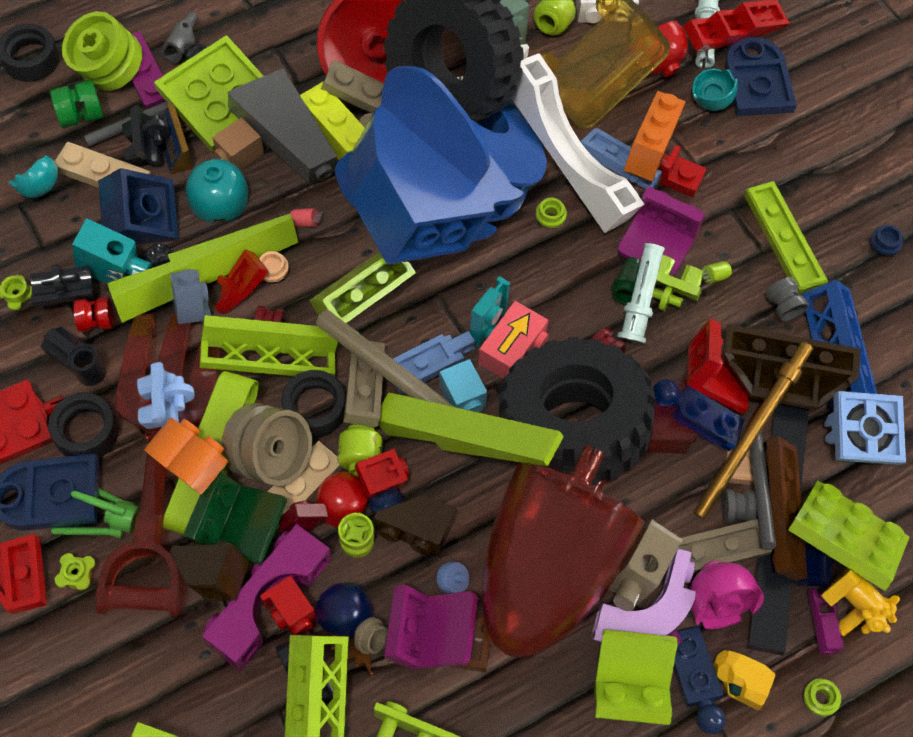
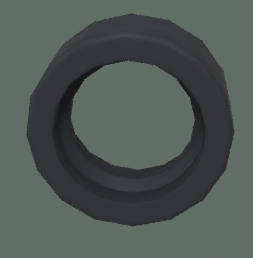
[0,23,59,82]
[281,370,346,438]
[48,393,119,457]

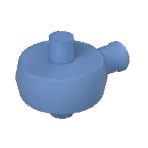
[437,561,469,594]

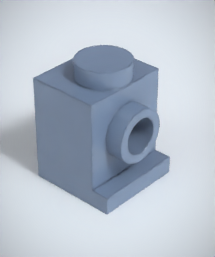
[170,269,211,324]

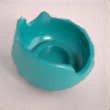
[691,68,737,111]
[8,155,58,198]

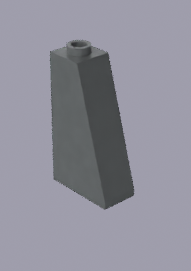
[228,68,337,183]

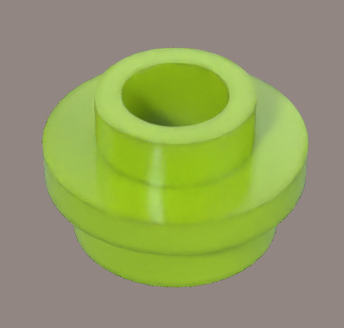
[535,198,567,228]
[803,678,841,717]

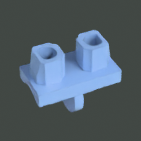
[137,362,194,429]

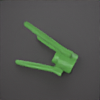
[51,488,140,539]

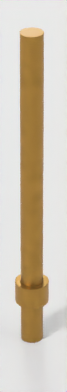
[693,341,813,520]

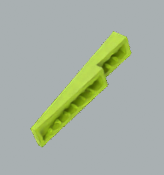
[107,214,299,323]
[378,392,564,466]

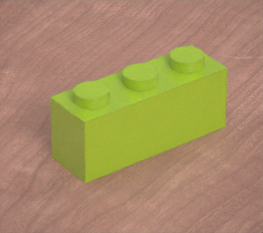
[309,251,416,323]

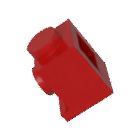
[260,575,317,635]

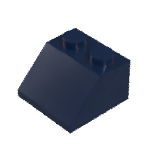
[98,168,179,245]

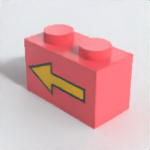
[478,301,549,378]

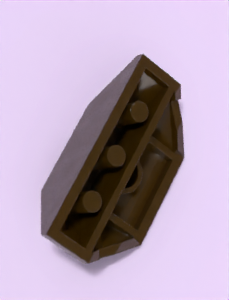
[723,324,861,410]

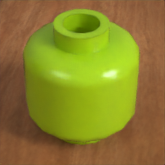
[533,0,576,36]

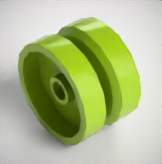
[62,11,142,91]

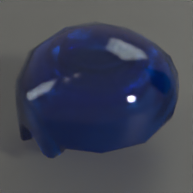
[314,582,375,640]

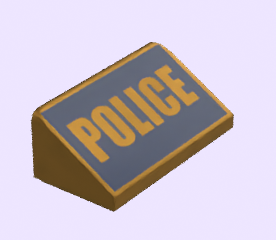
[160,103,193,174]

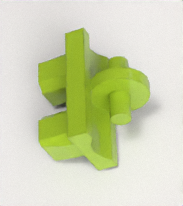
[652,255,703,311]

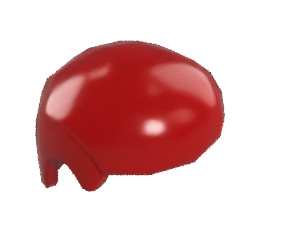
[315,472,369,528]

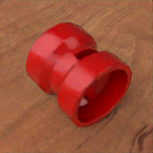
[74,297,114,332]

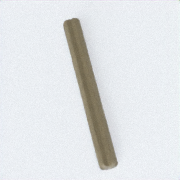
[316,309,455,407]

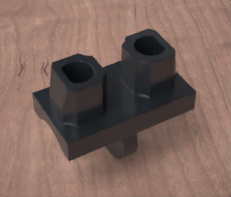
[122,105,170,167]
[30,264,94,309]

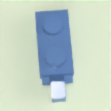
[580,128,662,189]
[393,331,475,395]

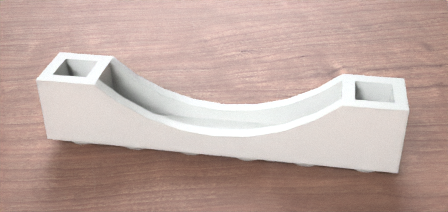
[512,53,644,233]

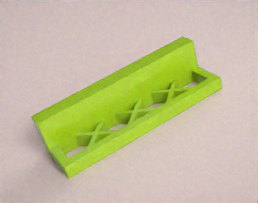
[200,315,338,376]
[285,635,348,737]

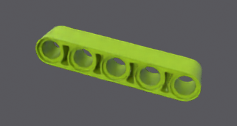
[163,371,259,535]

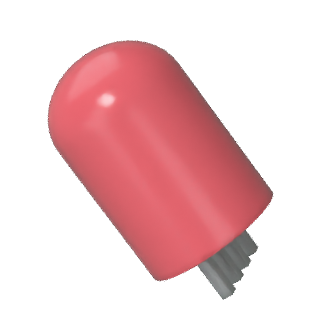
[290,208,323,227]

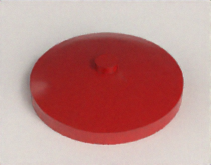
[316,0,405,83]

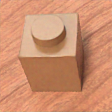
[212,117,264,170]

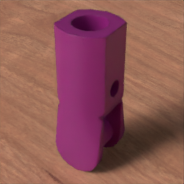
[807,588,844,655]

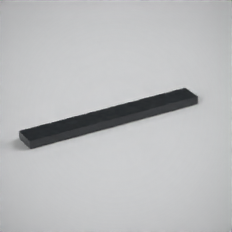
[746,403,809,656]

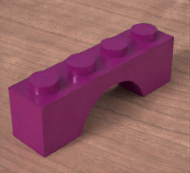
[202,524,332,671]

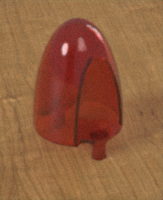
[482,445,645,658]

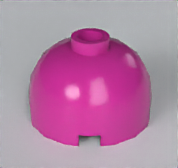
[689,561,764,629]

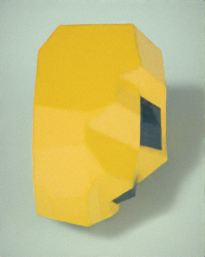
[713,650,775,710]

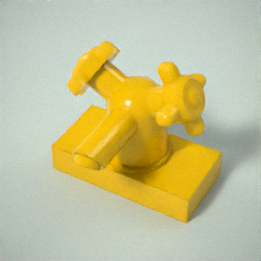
[821,568,900,637]

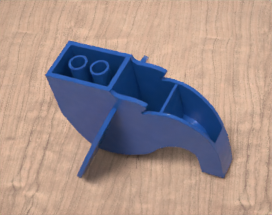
[335,66,547,265]

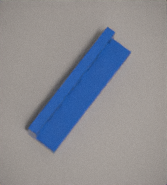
[801,279,877,412]

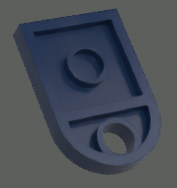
[725,37,797,116]
[0,453,100,531]

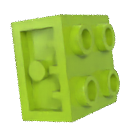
[594,630,678,725]

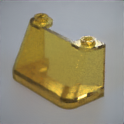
[539,0,670,128]

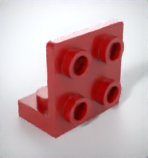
[687,318,748,414]

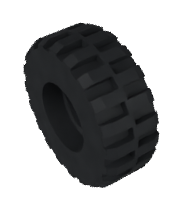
[384,0,524,122]
[498,337,655,487]

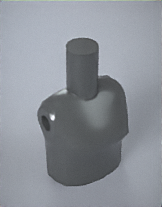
[160,11,198,64]

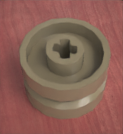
[222,403,312,487]

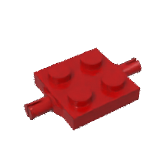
[0,380,63,464]

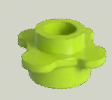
[0,275,32,310]
[55,553,96,591]

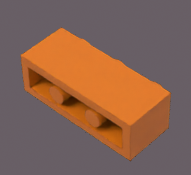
[624,91,686,181]

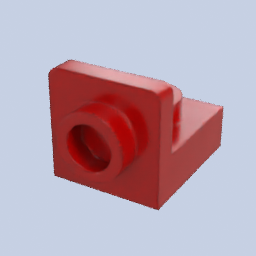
[658,145,707,198]
[354,449,409,498]

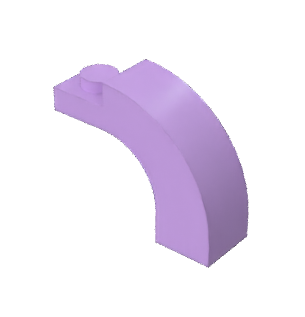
[590,549,696,642]

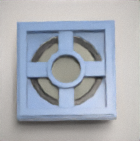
[824,391,906,465]

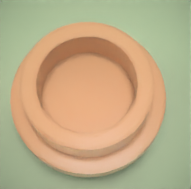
[259,251,289,282]

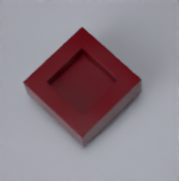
[279,500,328,532]

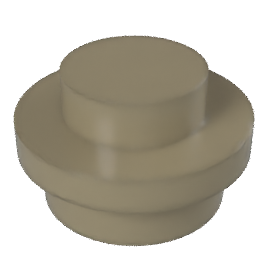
[354,617,388,654]

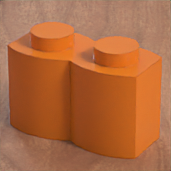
[144,417,229,495]

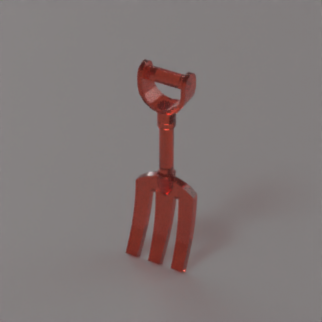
[96,314,222,617]

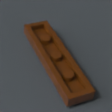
[765,436,808,581]

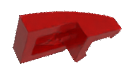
[215,250,269,314]

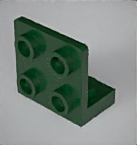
[183,472,287,564]

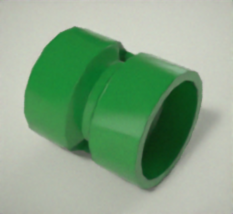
[50,79,104,128]

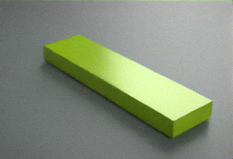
[744,181,828,295]

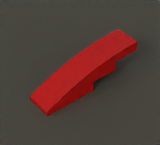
[683,0,790,51]

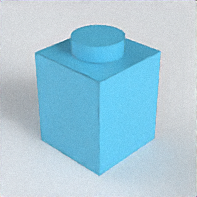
[439,359,487,413]

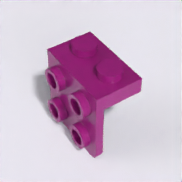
[617,186,705,277]
[384,585,478,670]

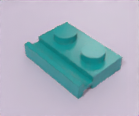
[470,276,510,348]

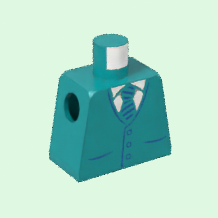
[72,218,152,283]

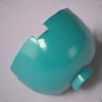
[186,159,249,223]

